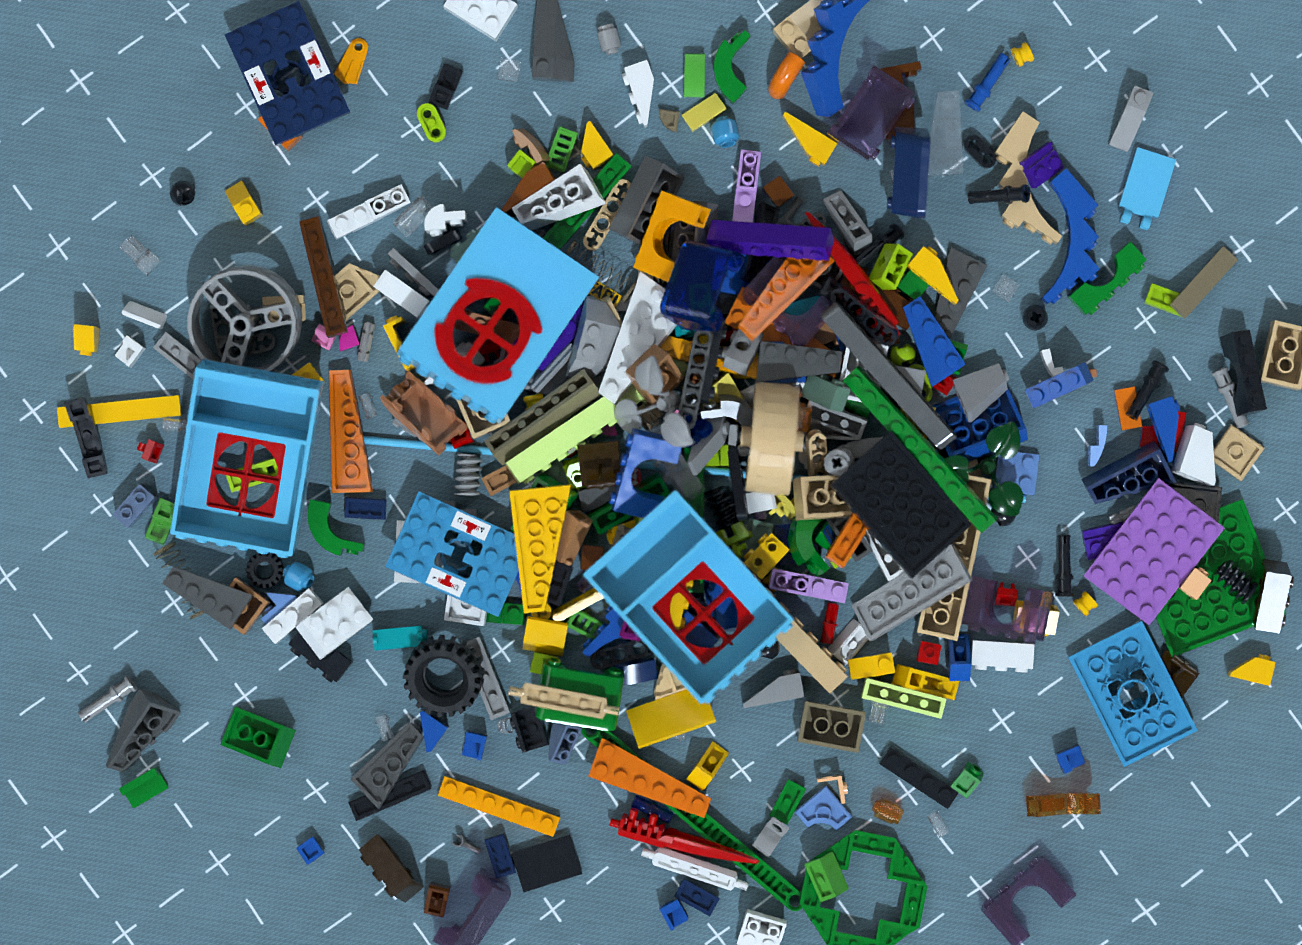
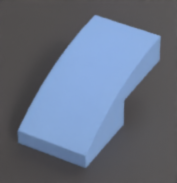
[1088,425,1107,467]

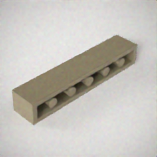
[484,369,600,466]

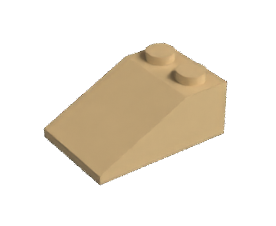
[773,0,823,59]

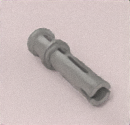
[1211,366,1249,429]
[78,675,137,723]

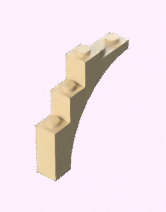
[995,112,1062,245]

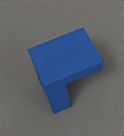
[462,731,487,761]
[1055,744,1085,774]
[659,898,688,931]

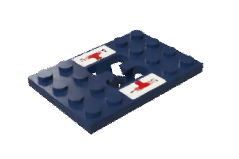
[224,1,351,146]

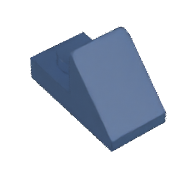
[261,592,298,625]

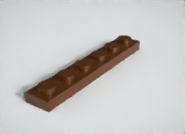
[299,216,348,338]

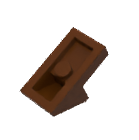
[879,61,921,91]

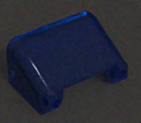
[660,241,746,332]

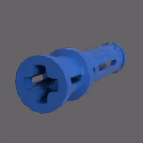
[964,53,1011,112]

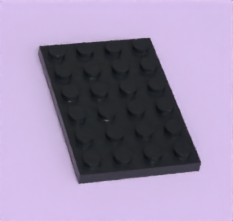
[830,431,972,579]

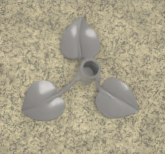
[614,355,694,447]

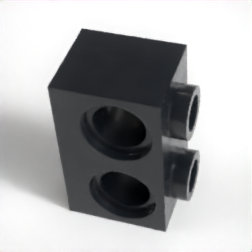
[547,561,574,606]

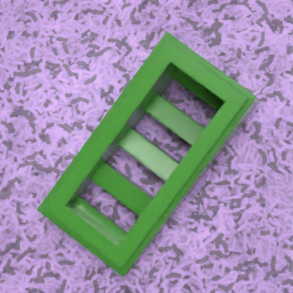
[546,126,578,173]
[563,610,604,640]

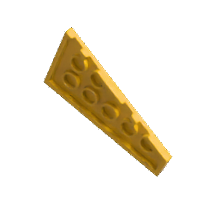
[509,484,572,613]

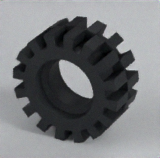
[246,552,284,588]

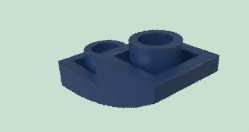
[612,657,658,686]

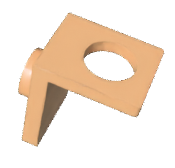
[816,775,848,804]

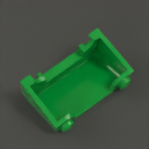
[535,657,625,731]

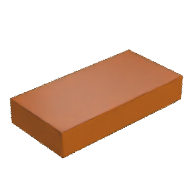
[1114,386,1142,430]

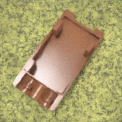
[380,371,467,455]

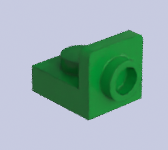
[950,762,984,799]

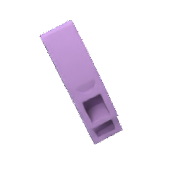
[732,150,761,223]
[768,568,849,603]

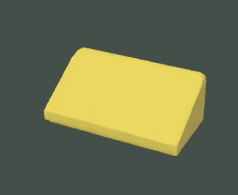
[681,93,727,132]

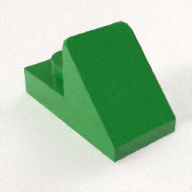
[486,603,525,625]

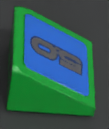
[814,522,837,551]

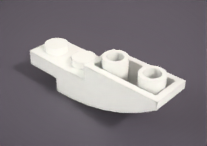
[327,184,411,239]

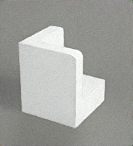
[115,335,146,368]

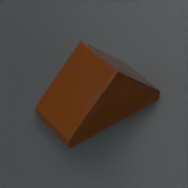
[424,882,451,918]

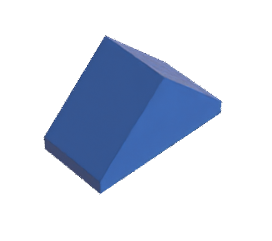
[420,710,448,752]

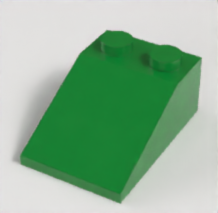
[220,707,296,768]

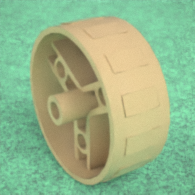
[740,382,804,496]

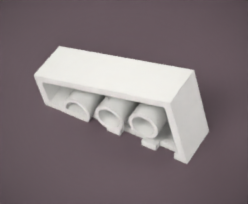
[512,164,606,230]

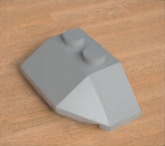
[565,297,621,378]

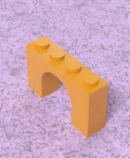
[633,191,711,286]

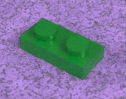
[769,779,806,825]

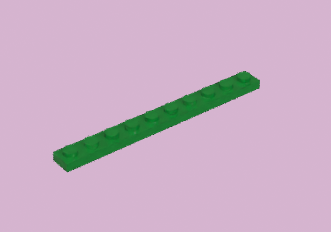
[483,153,632,319]
[843,366,998,534]

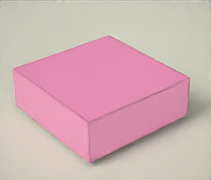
[311,324,336,350]

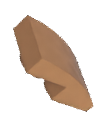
[512,129,550,163]

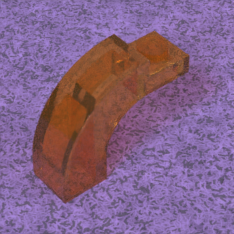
[1026,792,1101,817]

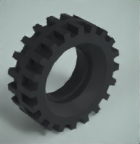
[403,635,485,717]

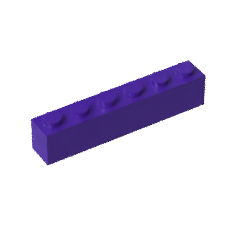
[706,220,834,261]

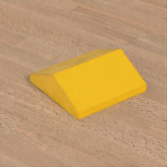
[523,616,568,657]

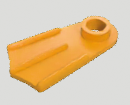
[334,38,368,84]

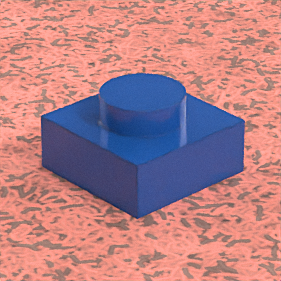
[296,836,325,865]

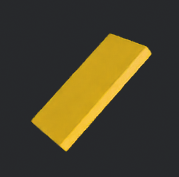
[626,689,716,749]

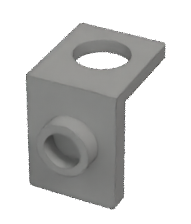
[752,817,790,857]

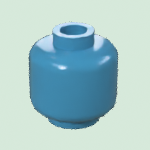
[711,116,740,148]
[283,562,315,592]

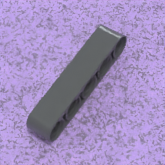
[678,329,712,430]

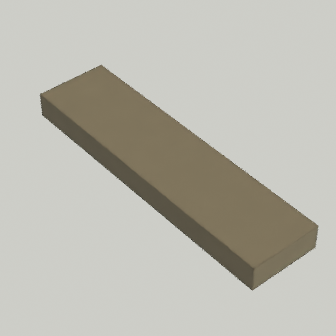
[1170,246,1238,319]

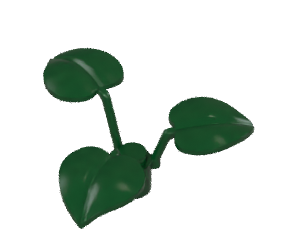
[944,421,1023,516]

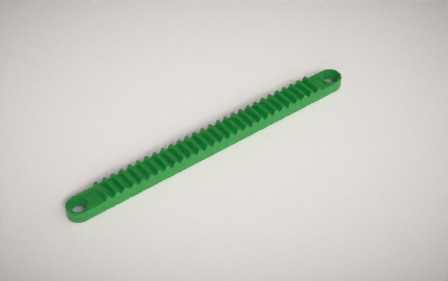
[581,727,802,911]

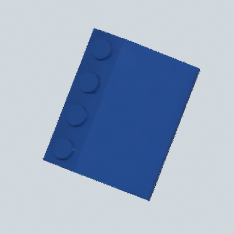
[932,386,1028,462]

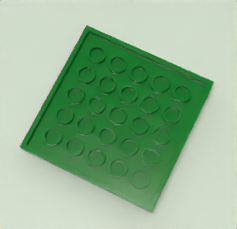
[1156,499,1287,657]

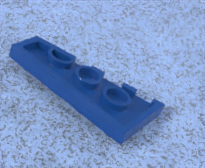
[903,297,966,387]

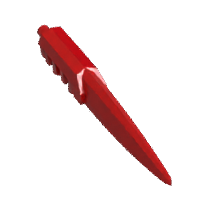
[805,212,901,336]
[609,808,759,864]

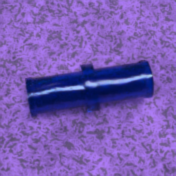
[631,795,673,824]

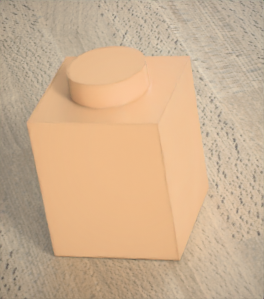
[1179,567,1211,600]

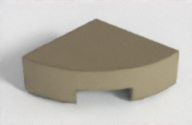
[659,109,680,133]

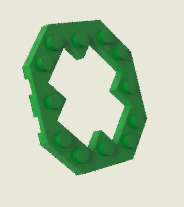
[799,830,927,945]

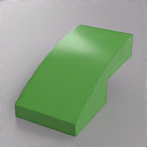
[684,53,705,97]
[145,498,175,546]

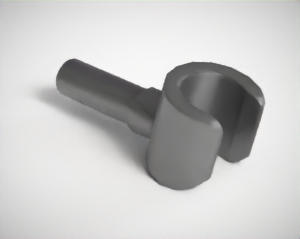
[452,835,480,854]

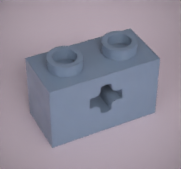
[112,484,158,528]

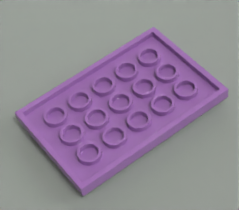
[1083,478,1225,625]

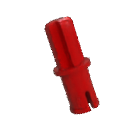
[820,603,839,644]

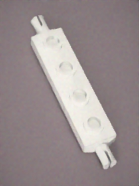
[641,847,749,891]

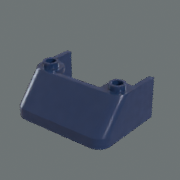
[887,127,930,218]

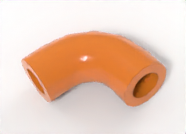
[768,52,805,99]

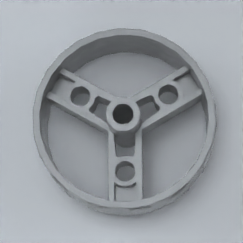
[187,265,302,371]

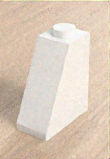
[373,270,431,319]
[1171,423,1216,486]

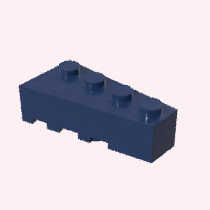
[1081,441,1177,504]

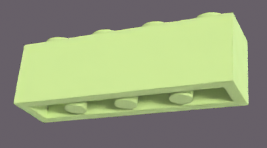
[860,678,946,719]

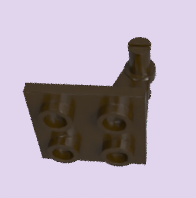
[577,441,621,490]
[1143,649,1200,699]

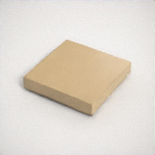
[1213,424,1265,481]

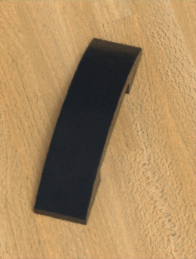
[64,397,108,478]

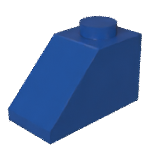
[948,634,971,681]

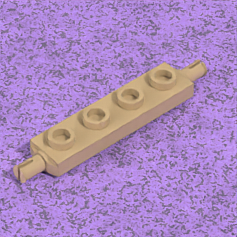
[508,683,619,719]

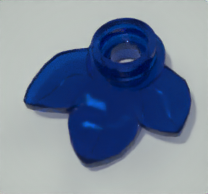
[685,415,713,447]

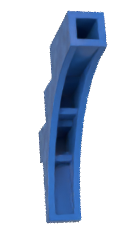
[801,0,870,117]
[1041,168,1100,304]
[582,605,718,657]

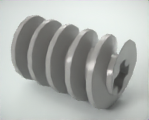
[824,447,855,476]
[454,454,483,496]

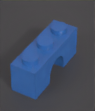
[1025,362,1094,409]

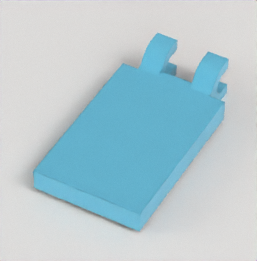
[1119,147,1176,230]

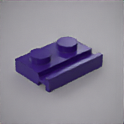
[1019,142,1064,188]
[1081,522,1123,560]

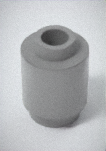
[597,23,622,55]

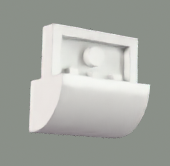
[425,204,467,237]
[737,909,787,945]

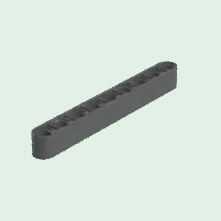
[820,301,957,450]

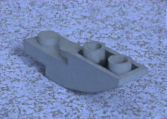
[548,722,582,765]

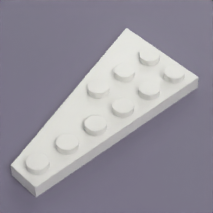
[599,272,690,405]

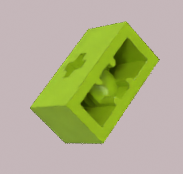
[869,243,913,290]

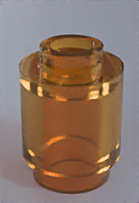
[872,798,904,824]

